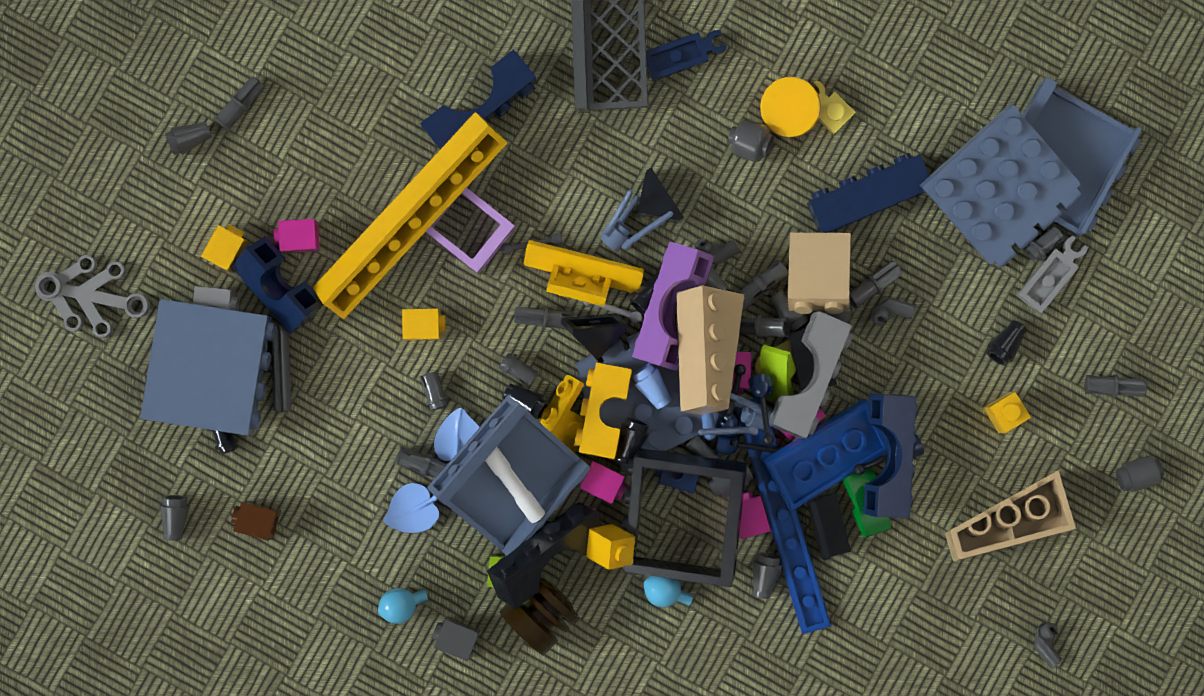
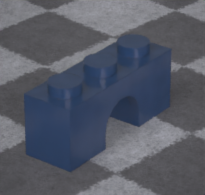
[232,236,324,334]

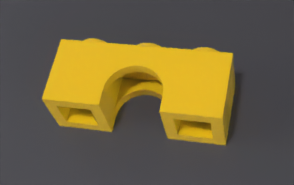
[574,362,632,460]

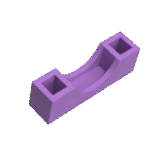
[632,242,714,371]

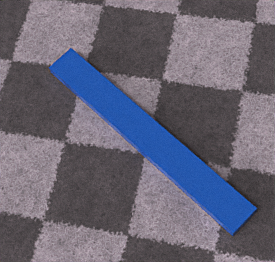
[735,398,831,634]

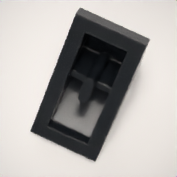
[637,168,684,224]
[561,314,628,360]

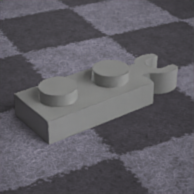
[1016,236,1088,314]

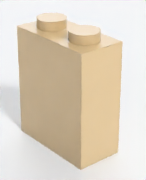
[788,233,851,314]

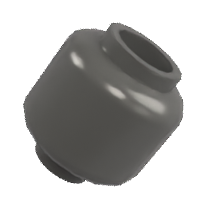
[728,119,774,162]

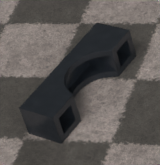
[487,502,602,609]

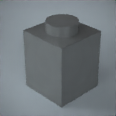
[432,617,480,661]

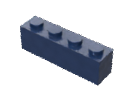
[807,153,929,233]

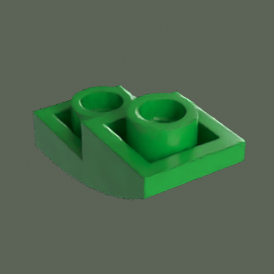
[843,468,891,539]

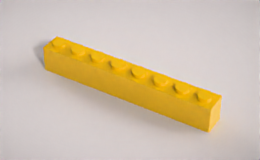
[312,112,508,319]

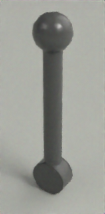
[501,233,562,255]

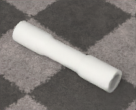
[485,447,545,523]

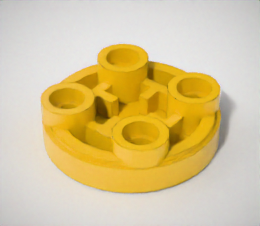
[760,77,821,137]

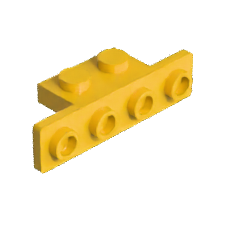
[523,240,644,306]
[540,375,585,453]

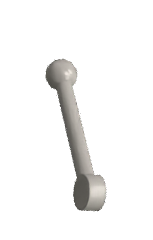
[583,301,642,323]

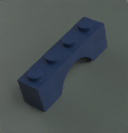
[420,49,537,149]
[863,393,918,518]

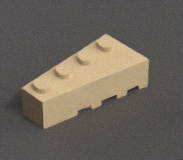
[676,285,744,415]
[945,470,1076,562]

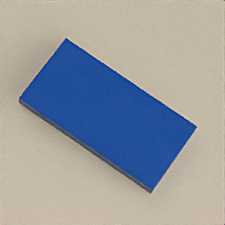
[763,398,888,512]

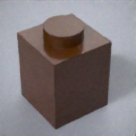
[231,501,281,541]

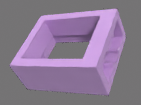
[426,188,516,275]

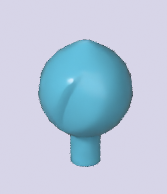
[644,576,693,607]
[378,588,428,624]

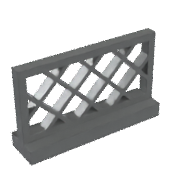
[571,0,648,113]

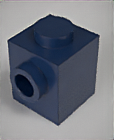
[654,469,699,493]

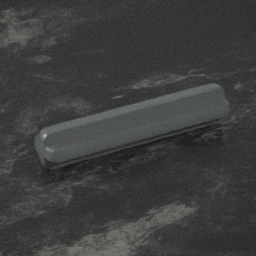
[271,324,291,412]

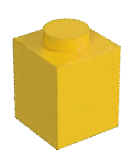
[201,224,249,273]
[402,309,446,341]
[983,392,1031,433]
[586,524,635,570]

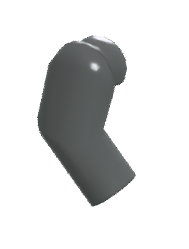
[871,298,916,325]

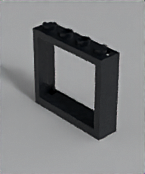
[622,448,747,587]

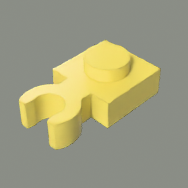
[813,81,856,135]

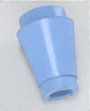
[631,363,672,409]

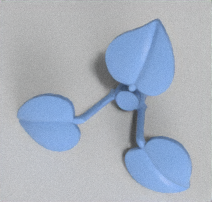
[384,408,480,533]

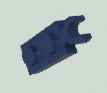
[646,30,727,82]

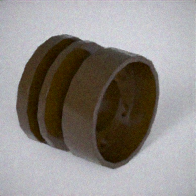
[499,577,580,656]

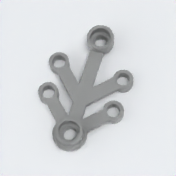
[35,255,150,338]

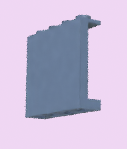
[1023,77,1142,237]
[140,299,276,436]
[427,395,591,556]

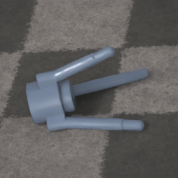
[600,189,674,252]
[698,393,772,435]

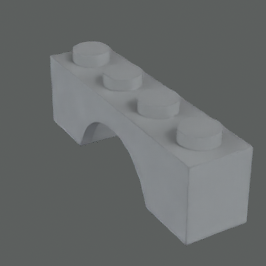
[769,311,853,439]

